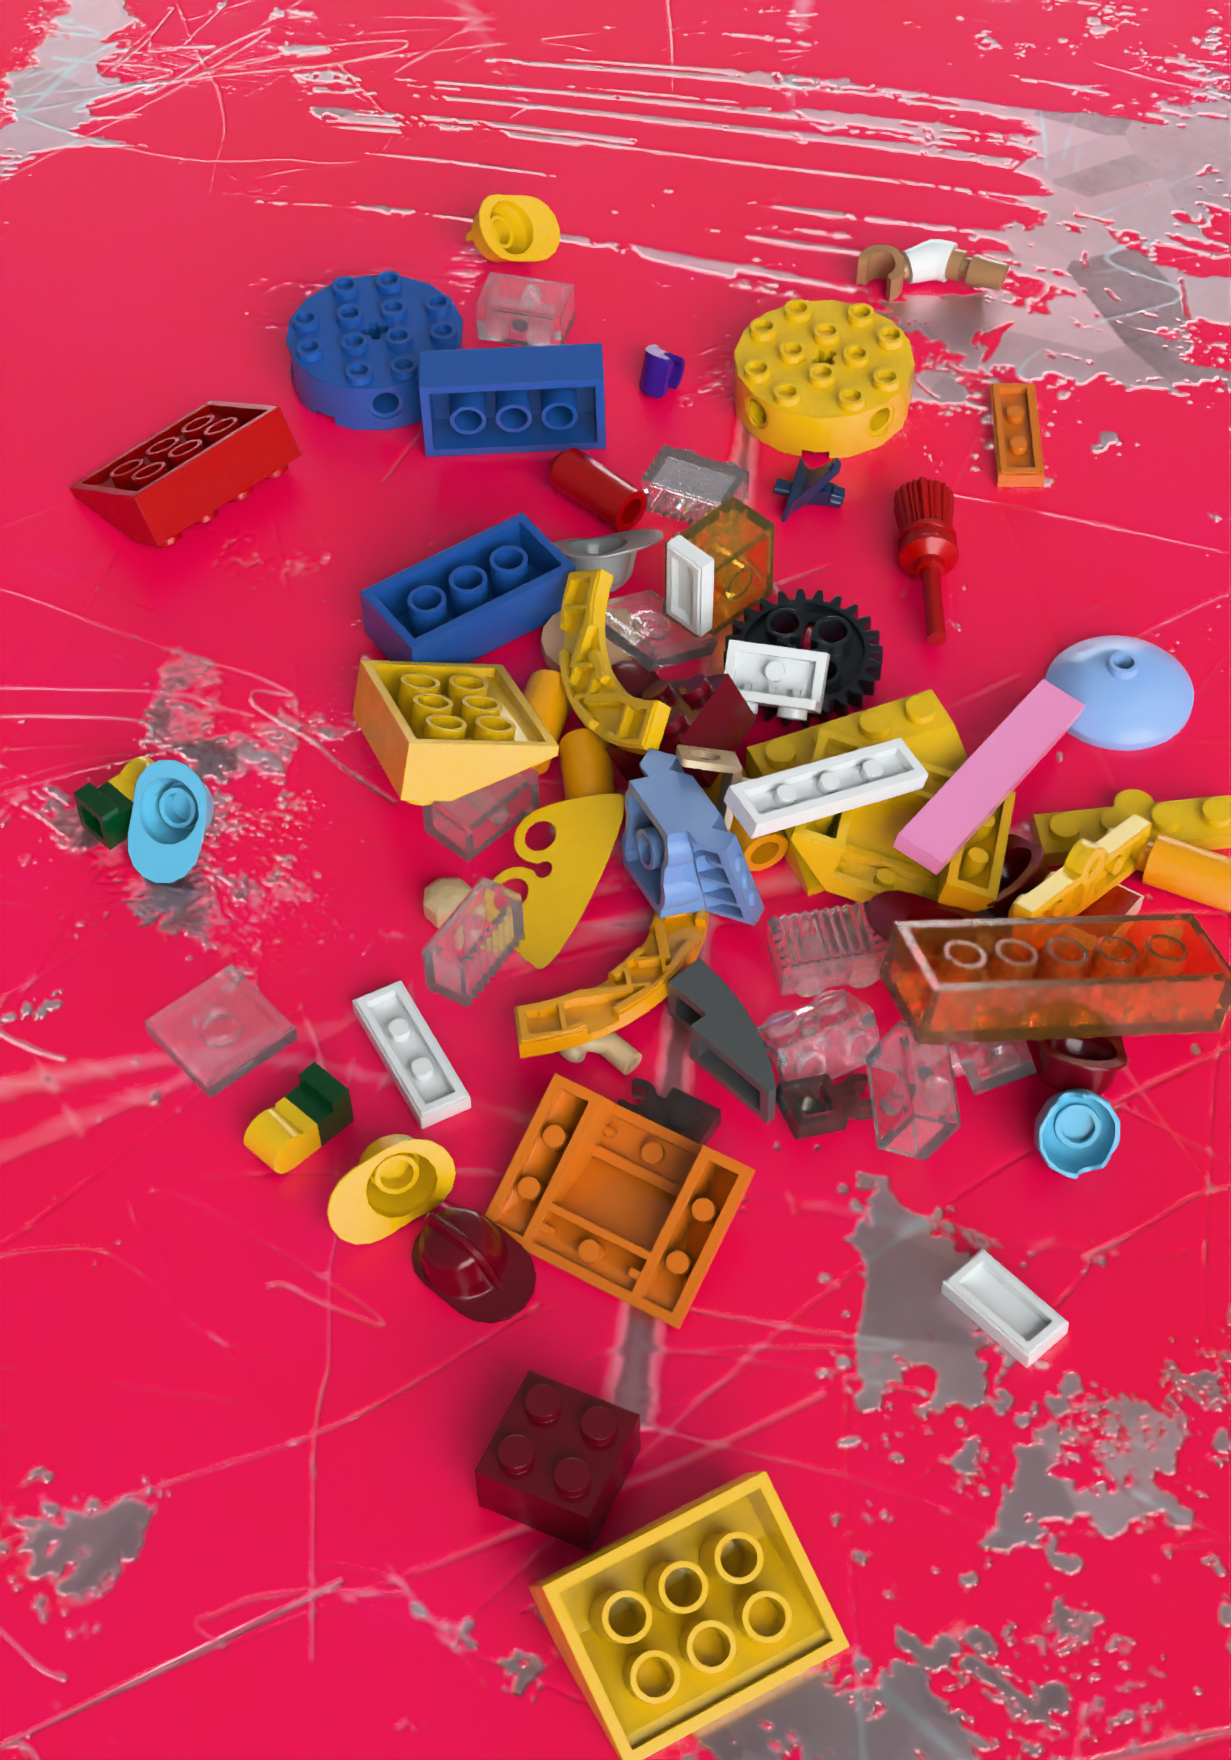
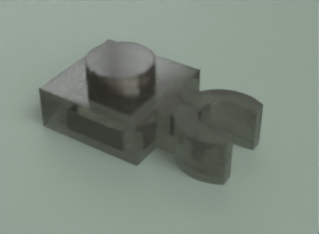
[776,1073,881,1140]
[617,1078,721,1146]

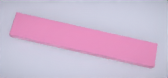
[892,679,1085,875]

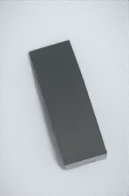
[668,958,776,1123]

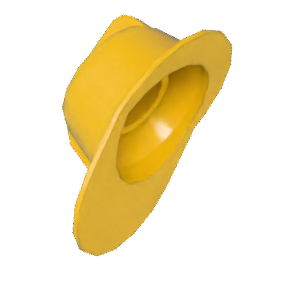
[465,194,560,263]
[327,1134,456,1245]

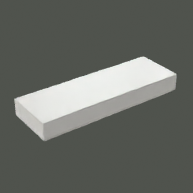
[352,980,472,1129]

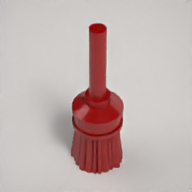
[893,476,959,646]

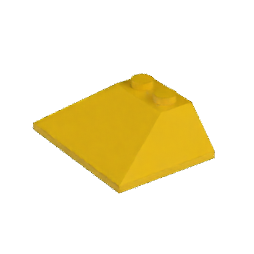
[790,727,1016,912]

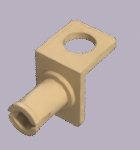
[676,744,752,833]

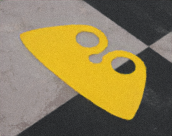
[485,794,625,969]

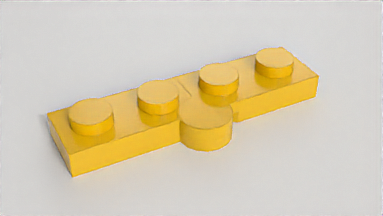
[1031,789,1231,866]
[1007,814,1152,955]

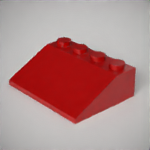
[69,400,301,548]

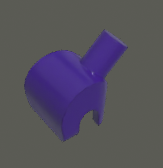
[639,344,685,398]

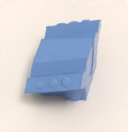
[622,748,765,926]

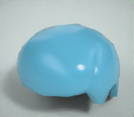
[1034,1088,1120,1179]

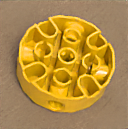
[734,299,915,459]

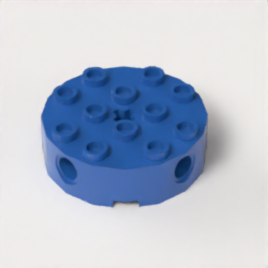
[286,271,464,430]

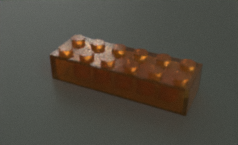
[879,913,1231,1045]

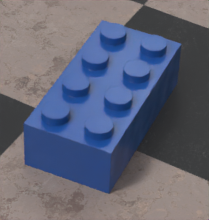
[419,343,606,457]
[359,512,576,663]

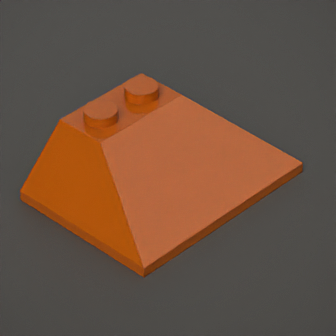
[485,1073,756,1329]

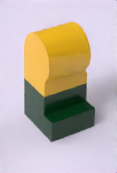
[73,756,155,850]
[244,1061,354,1174]

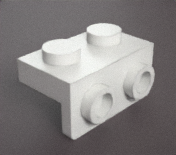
[724,639,830,721]

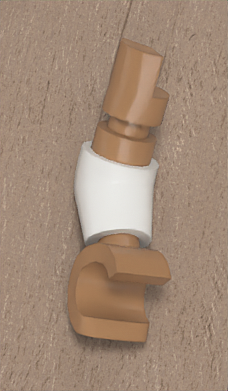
[856,239,1010,302]

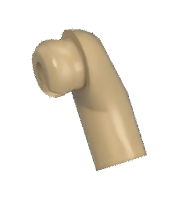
[558,1032,642,1075]

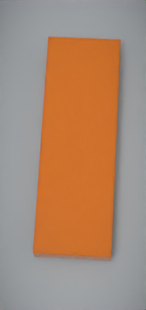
[988,383,1045,487]

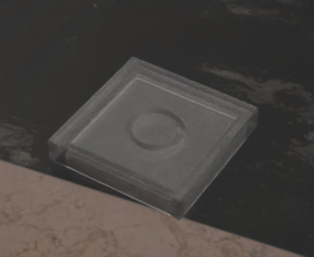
[605,590,718,671]
[144,964,298,1099]

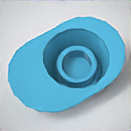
[128,760,214,883]

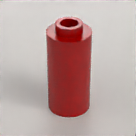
[549,447,648,532]

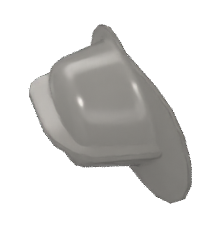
[553,529,663,592]

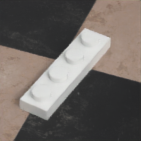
[723,738,929,839]

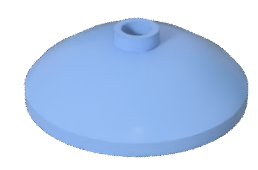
[1045,635,1194,751]

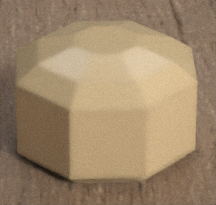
[423,878,474,929]

